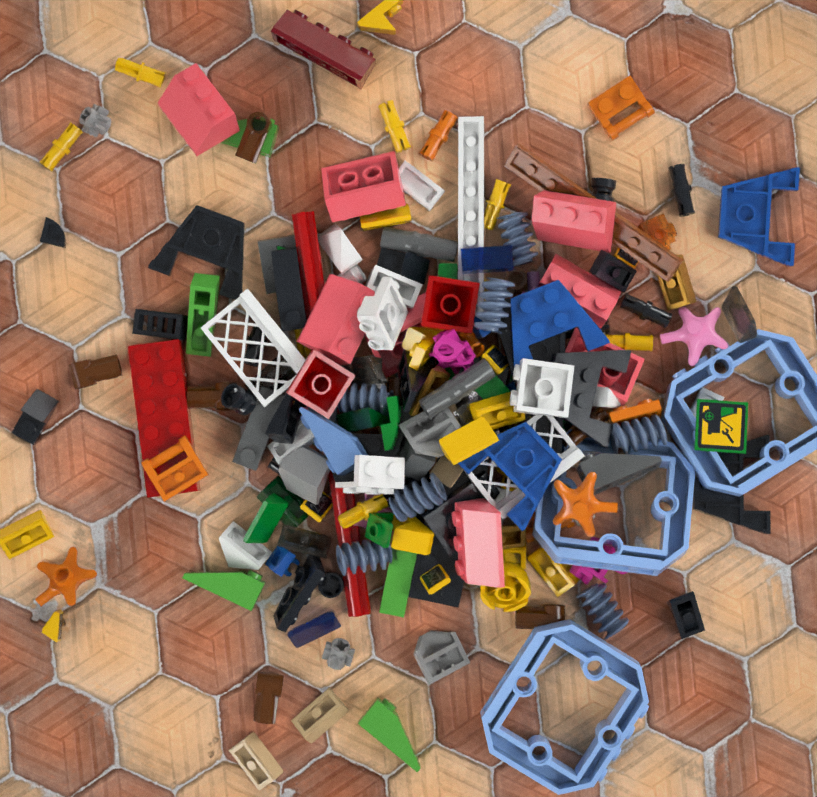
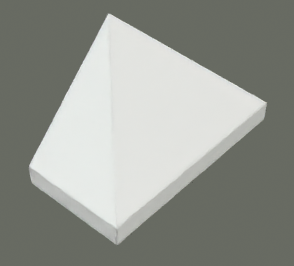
[318,223,363,275]
[219,521,272,570]

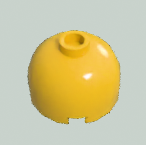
[480,562,531,612]

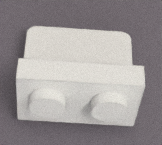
[335,455,405,495]

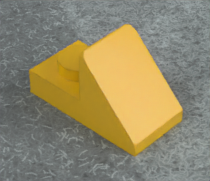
[357,0,403,35]
[402,327,441,371]
[391,515,435,555]

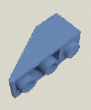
[299,407,368,475]

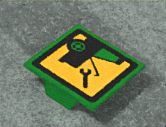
[694,399,749,454]

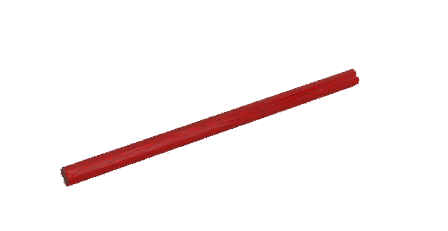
[292,211,371,617]

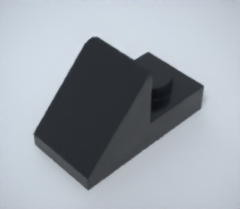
[377,247,430,285]
[589,250,637,293]
[11,389,59,445]
[667,591,705,639]

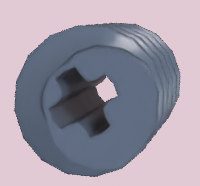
[497,212,538,268]
[474,277,515,334]
[338,383,394,417]
[610,414,667,454]
[389,473,447,522]
[336,540,393,576]
[576,583,629,640]

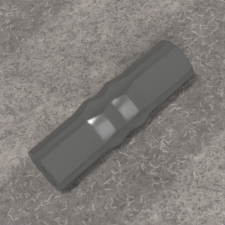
[380,226,458,262]
[419,358,496,419]

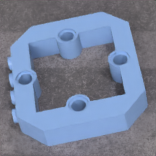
[661,329,817,497]
[532,429,695,576]
[480,619,649,795]

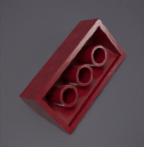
[271,10,376,89]

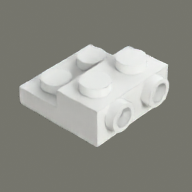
[357,277,408,350]
[510,358,574,418]

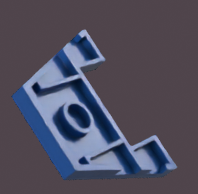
[718,167,800,267]
[510,280,610,366]
[458,422,562,532]

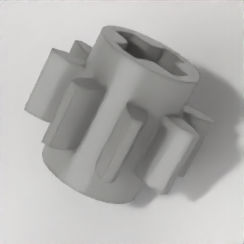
[79,104,111,137]
[322,638,355,670]

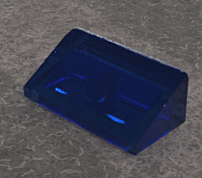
[461,245,514,274]
[287,610,341,648]

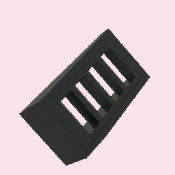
[132,309,188,341]
[265,393,304,444]

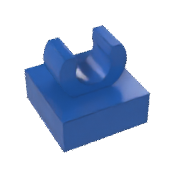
[265,543,300,577]

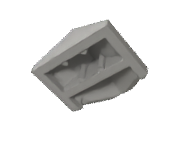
[399,408,461,457]
[279,445,330,505]
[413,630,470,685]

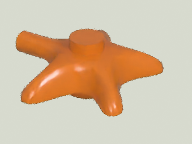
[553,472,618,537]
[35,547,97,607]

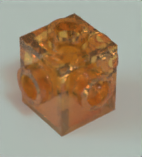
[638,213,677,250]

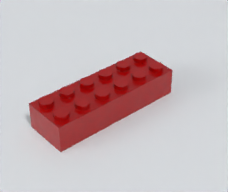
[128,339,201,498]

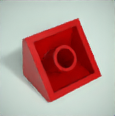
[421,275,480,334]
[286,349,356,419]

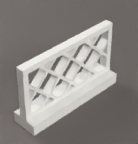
[201,288,305,407]
[465,415,585,520]

